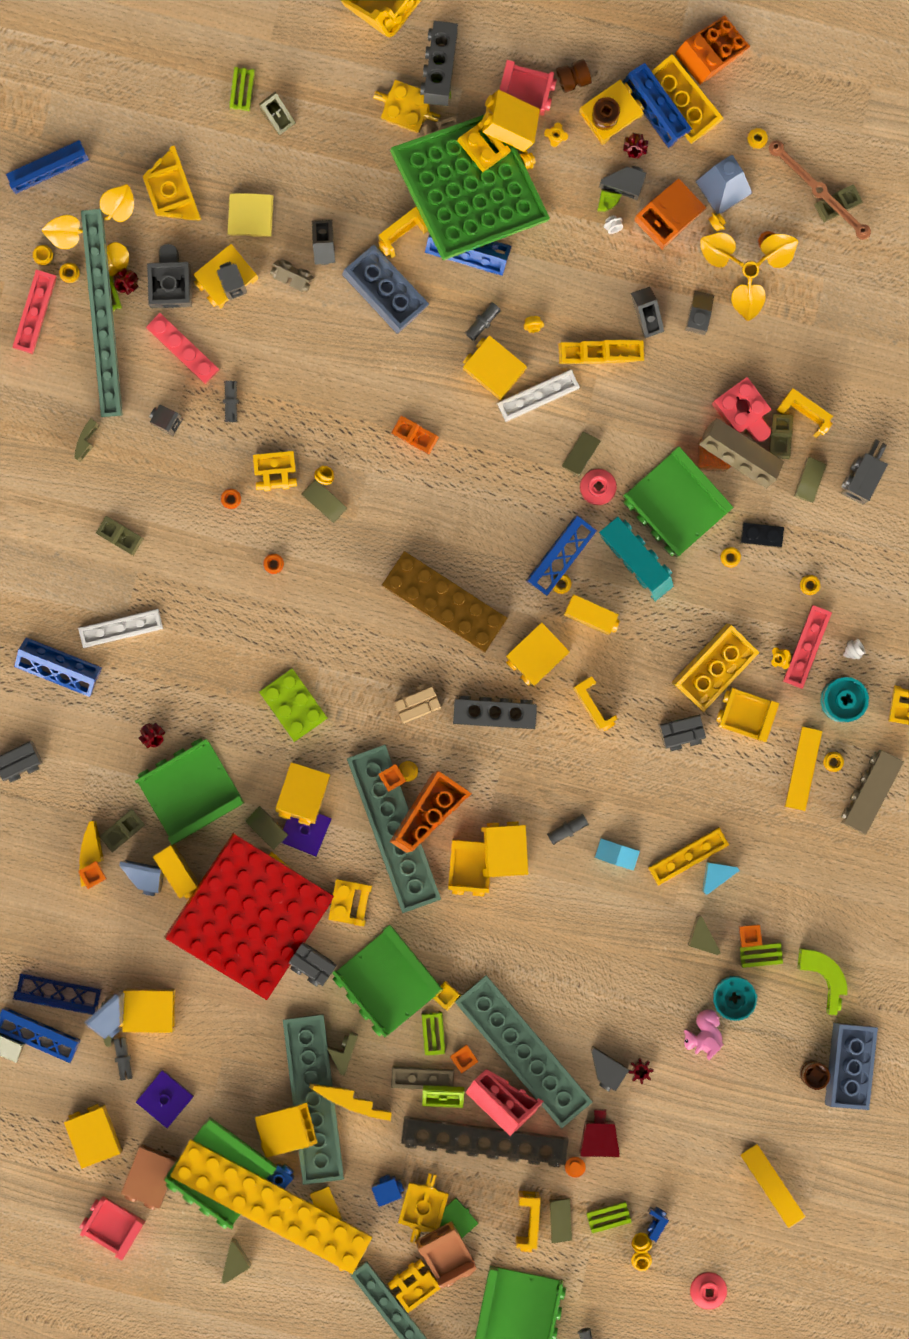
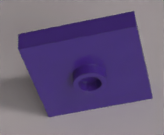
[281,813,332,857]
[136,1070,194,1128]

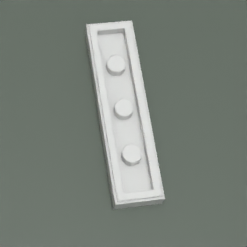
[497,369,580,422]
[78,609,163,648]

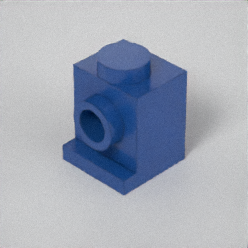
[267,1163,294,1189]

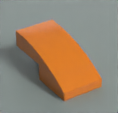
[391,416,439,455]

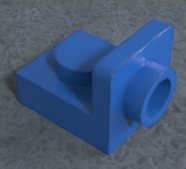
[647,1207,669,1242]

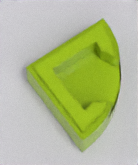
[597,190,621,212]

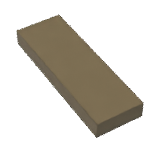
[391,1066,454,1089]

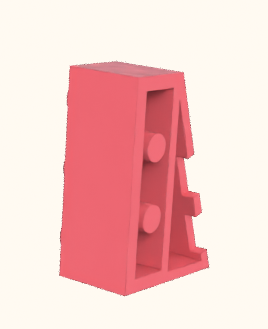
[466,1069,543,1136]

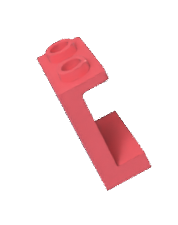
[499,60,557,116]
[79,1196,145,1261]

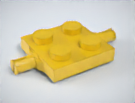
[373,80,441,133]
[398,1173,449,1244]

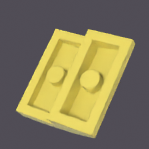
[228,193,274,237]

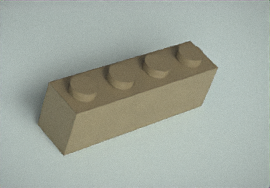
[699,418,784,489]
[841,750,904,835]

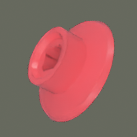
[580,469,617,505]
[690,1272,727,1310]

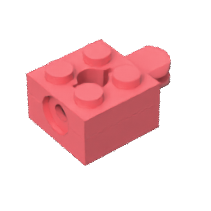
[712,377,772,442]

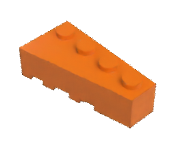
[389,771,472,853]

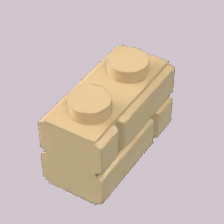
[394,683,441,724]

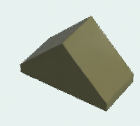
[259,92,296,135]
[688,915,721,955]
[221,1238,251,1284]

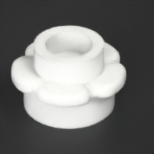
[604,216,623,234]

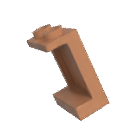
[121,1144,178,1210]
[416,1221,477,1289]

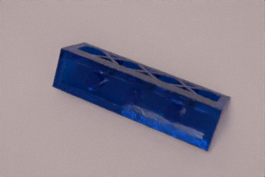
[13,973,102,1015]

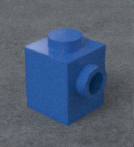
[371,1174,404,1207]

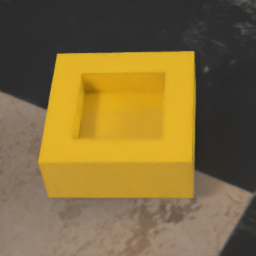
[433,981,461,1011]

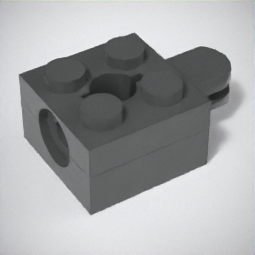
[147,244,192,309]
[841,439,888,505]

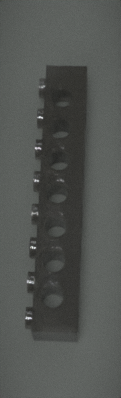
[401,1116,568,1167]

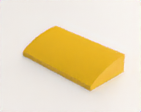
[651,54,724,144]
[671,623,760,712]

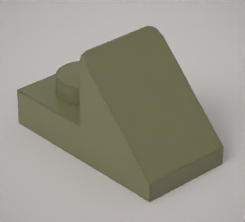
[327,1032,358,1076]

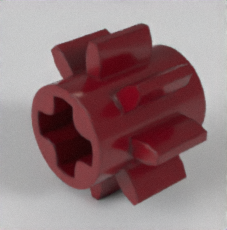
[623,133,649,159]
[113,268,139,295]
[138,722,165,748]
[628,1058,654,1085]

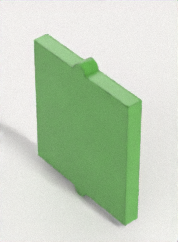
[440,1198,479,1238]

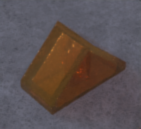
[697,438,731,471]

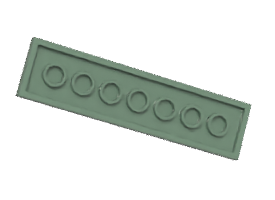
[347,745,441,914]
[455,975,593,1129]
[283,1014,344,1185]

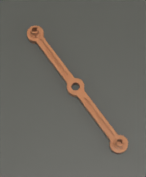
[769,140,871,240]

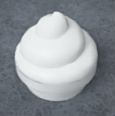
[843,639,866,659]

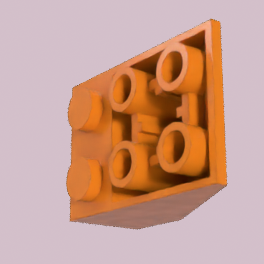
[675,15,750,85]
[634,179,707,250]

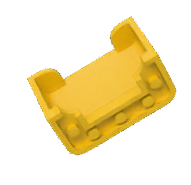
[340,0,421,38]

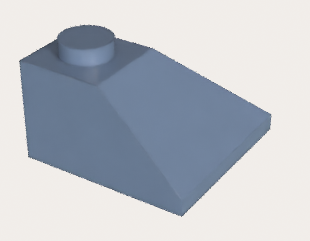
[696,155,752,214]
[119,860,164,896]
[85,991,124,1039]

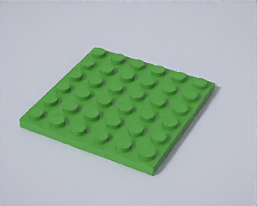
[390,115,550,260]

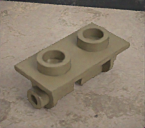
[270,259,315,292]

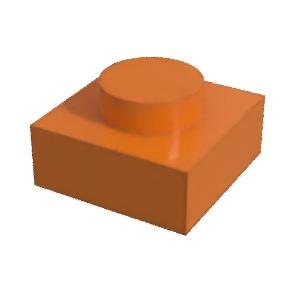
[378,764,406,792]
[78,861,107,889]
[739,924,762,947]
[450,1044,479,1074]

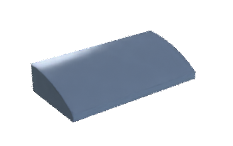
[342,245,429,334]
[825,1022,878,1110]

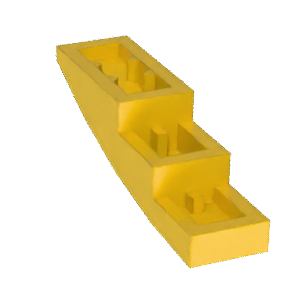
[558,340,644,364]
[309,1084,392,1121]
[740,1144,806,1228]

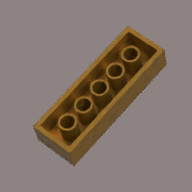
[382,551,508,653]

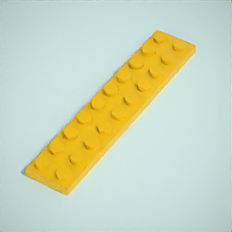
[170,1139,372,1274]

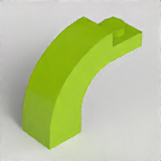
[797,948,848,1015]

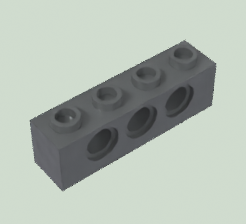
[420,21,458,106]
[453,696,537,729]

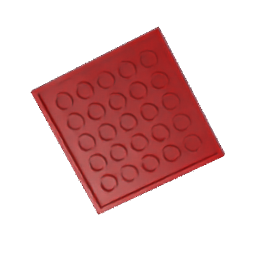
[164,833,334,1000]

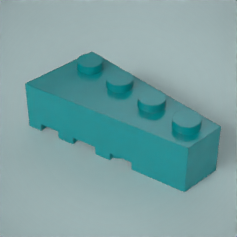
[599,517,674,602]

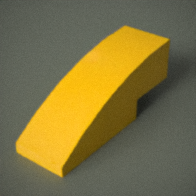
[79,820,104,887]

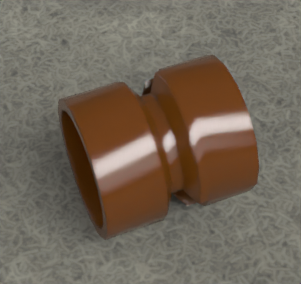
[556,58,592,93]
[592,97,620,130]
[800,1060,830,1090]

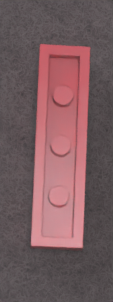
[12,270,57,354]
[146,313,219,385]
[783,605,832,689]

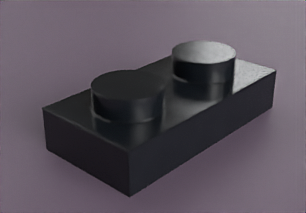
[740,522,784,548]

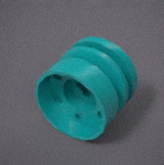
[713,976,757,1021]

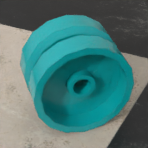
[820,677,869,723]

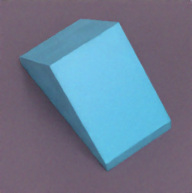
[594,838,640,871]
[702,862,740,895]

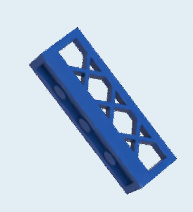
[622,63,692,148]
[6,140,89,194]
[425,234,512,276]
[526,516,597,596]
[14,637,102,697]
[0,1007,81,1063]

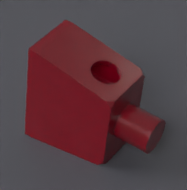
[579,1109,620,1157]

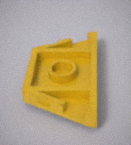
[142,145,201,221]

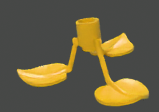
[42,184,134,276]
[700,232,798,321]

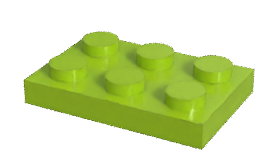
[259,668,328,742]

